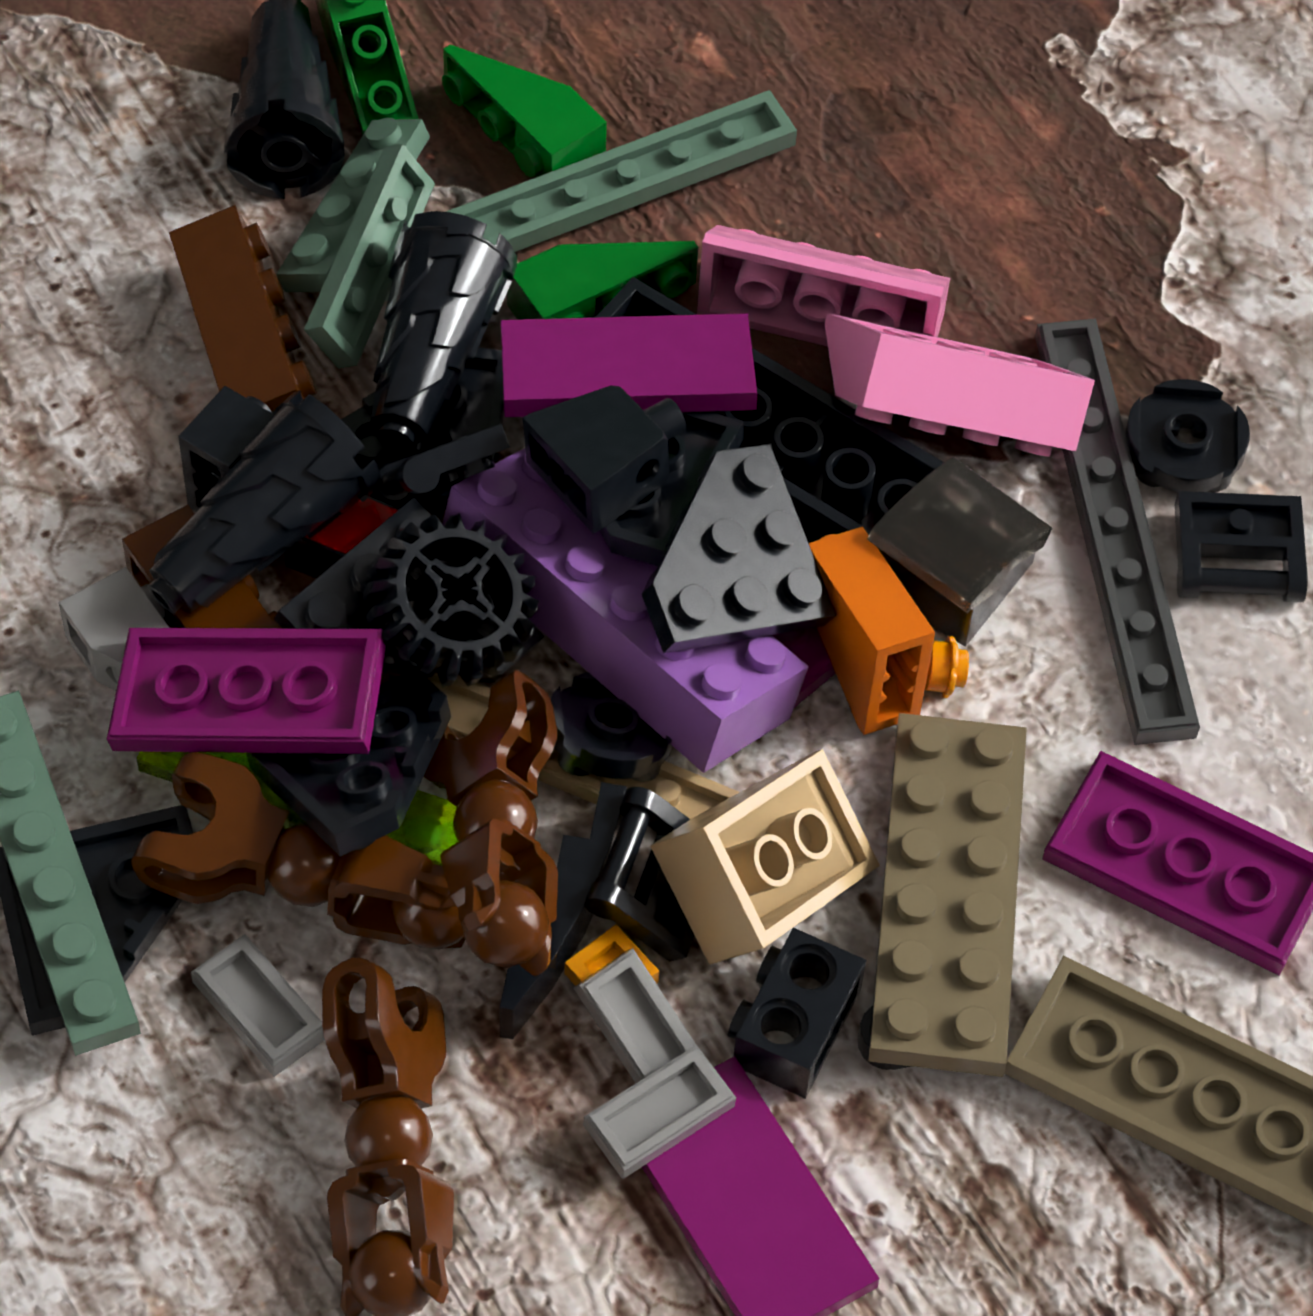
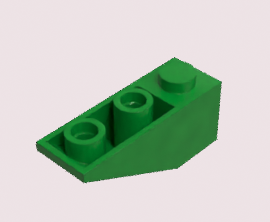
[315,0,419,135]
[442,44,607,177]
[507,241,699,320]

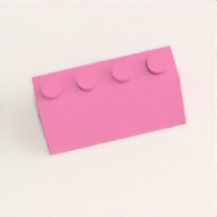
[697,225,950,346]
[824,313,1095,457]

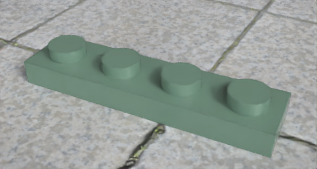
[276,118,430,292]
[304,144,435,369]

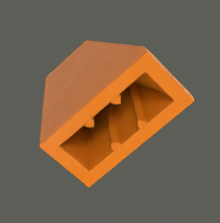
[809,526,935,735]

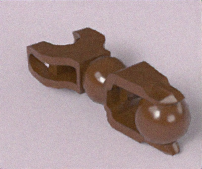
[424,670,558,977]
[131,752,465,950]
[322,957,454,1316]

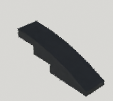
[499,782,627,1039]

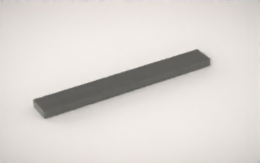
[1035,318,1200,745]

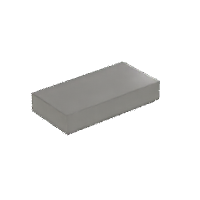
[191,934,325,1077]
[573,949,696,1083]
[583,1045,736,1179]

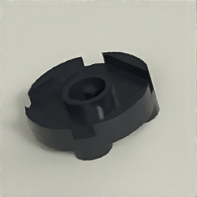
[1125,379,1250,492]
[551,672,672,782]

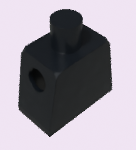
[522,385,686,534]

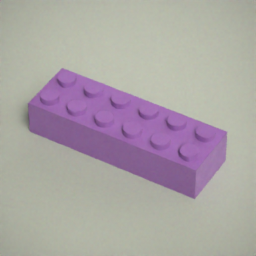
[442,448,809,773]

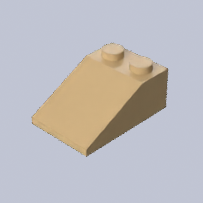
[650,749,880,965]

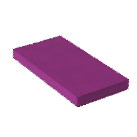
[501,313,757,417]
[106,628,386,754]
[1042,751,1313,976]
[642,1056,880,1316]

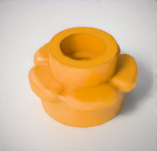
[925,636,969,698]

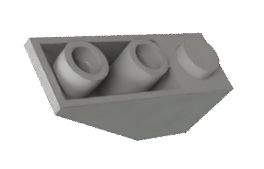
[59,567,169,691]

